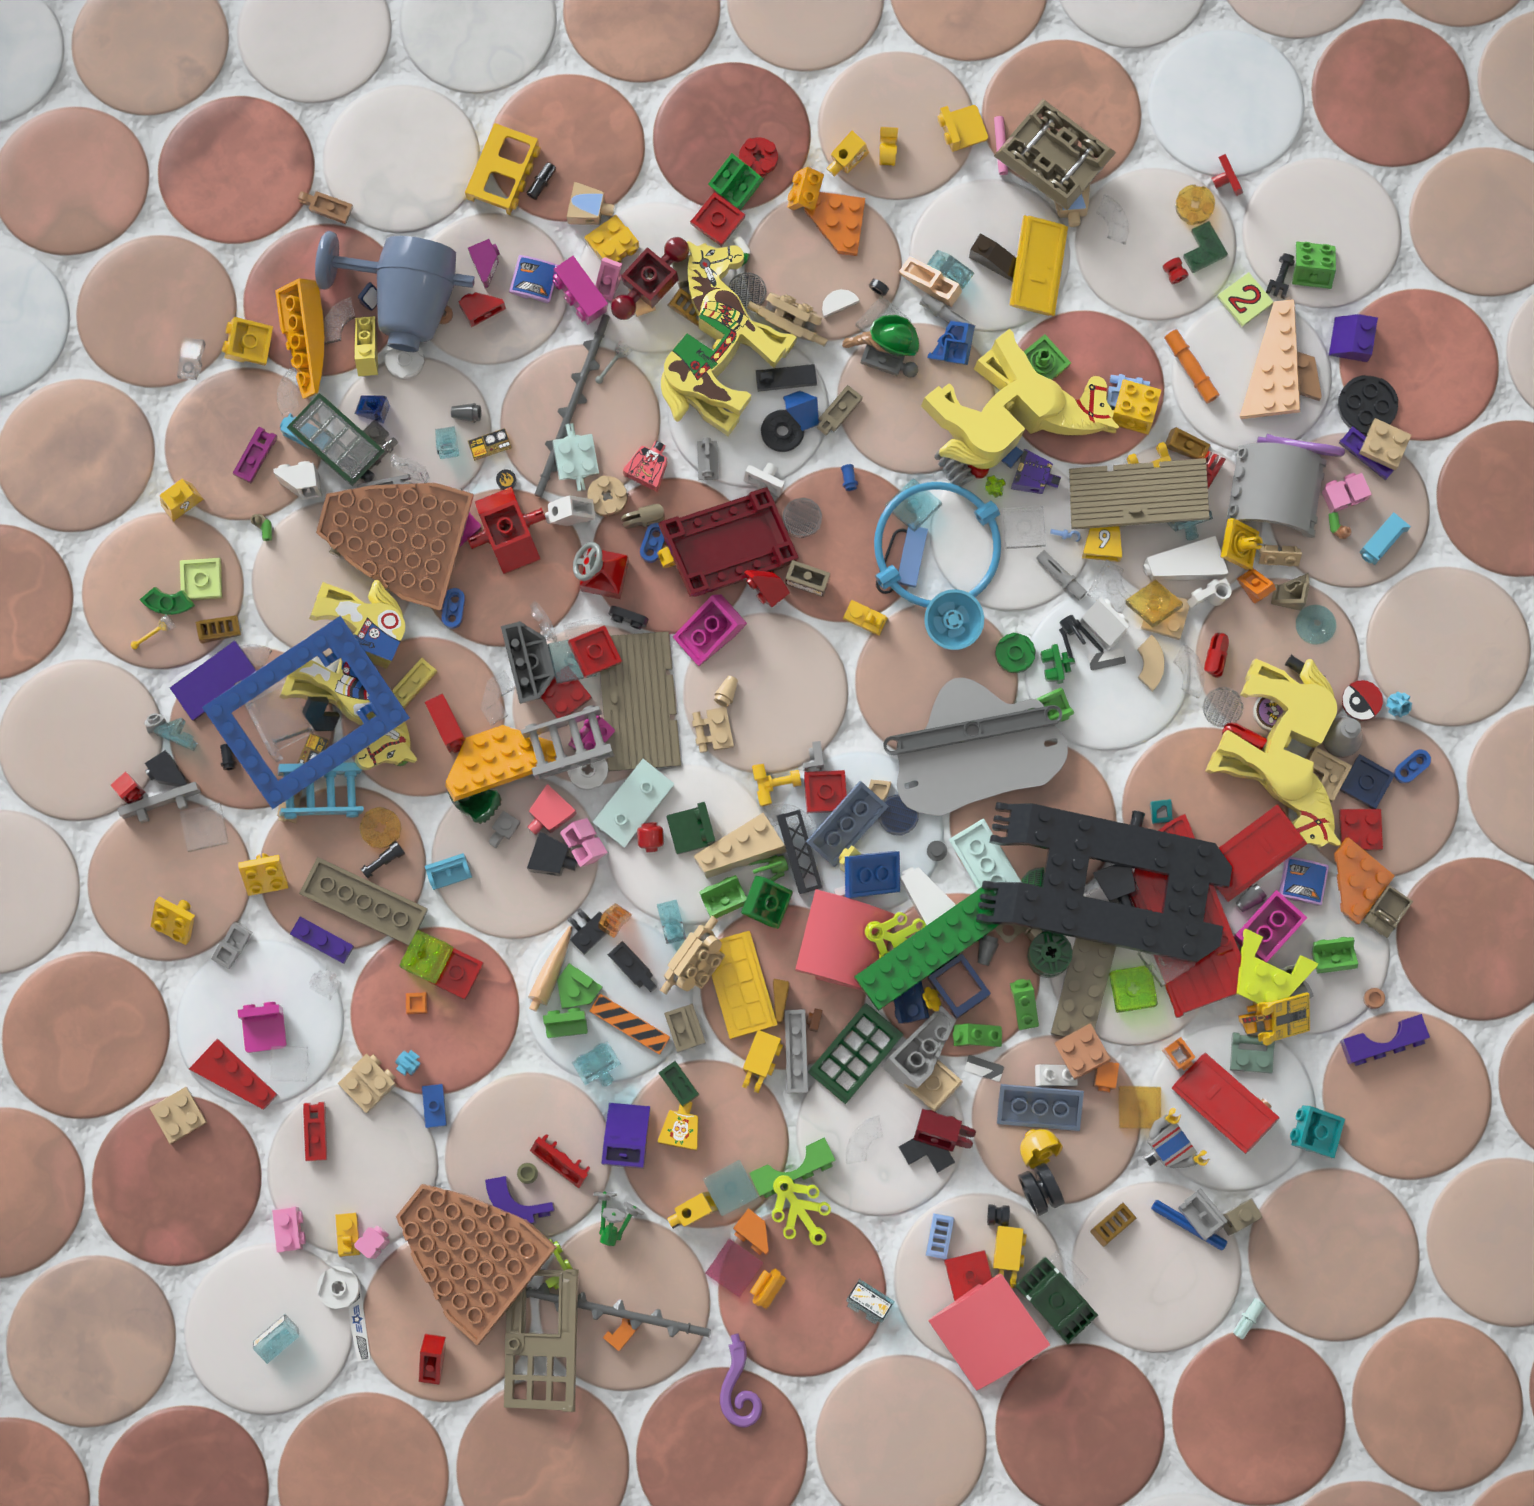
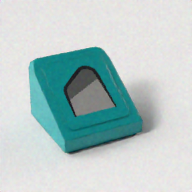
[1150,799,1173,824]

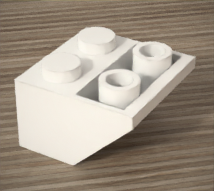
[273,461,322,500]
[1080,597,1129,651]

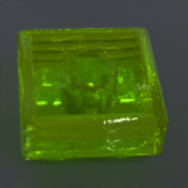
[399,930,453,984]
[1109,965,1158,1013]

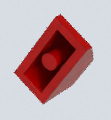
[458,292,506,328]
[419,1334,446,1385]

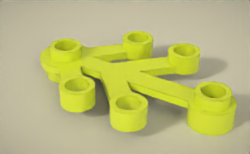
[865,912,926,959]
[771,1175,831,1245]

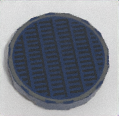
[878,795,919,836]

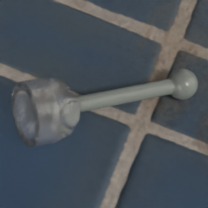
[595,341,632,384]

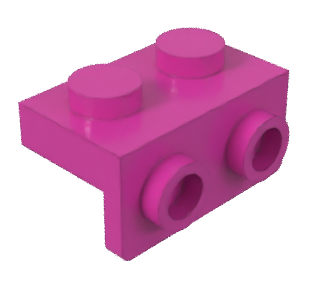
[568,716,615,751]

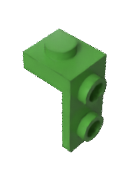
[1009,979,1039,1030]
[953,1023,1002,1047]

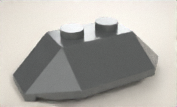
[501,621,555,704]

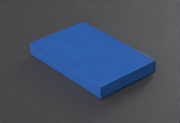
[845,851,900,898]

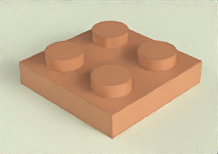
[1054,1023,1111,1080]

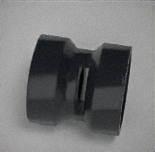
[987,1204,1010,1227]

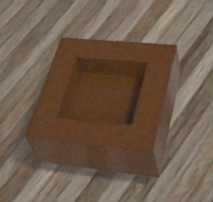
[807,1008,823,1032]

